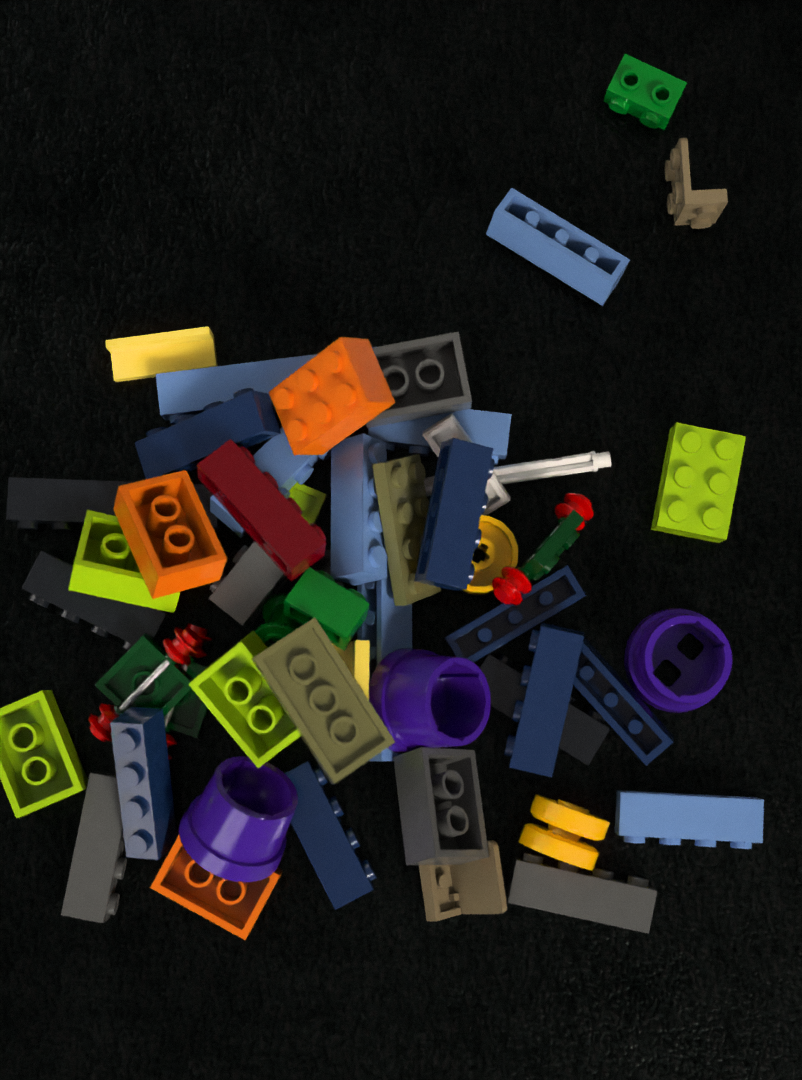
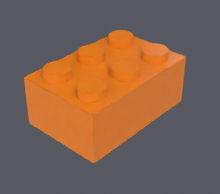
[268,337,395,455]
[113,470,227,599]
[150,835,283,940]

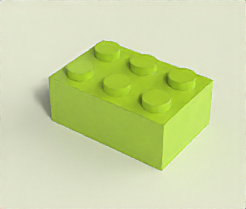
[651,423,746,543]
[68,510,181,613]
[188,630,301,768]
[0,690,88,819]

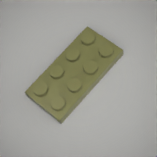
[372,454,441,606]
[251,618,395,784]

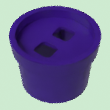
[624,608,732,713]
[369,648,491,754]
[179,756,298,882]

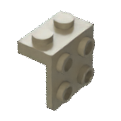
[665,138,728,229]
[419,840,507,921]

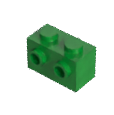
[603,54,687,130]
[283,567,370,650]

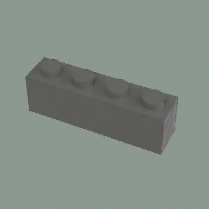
[61,771,127,923]
[506,852,657,934]

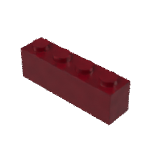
[197,439,326,582]

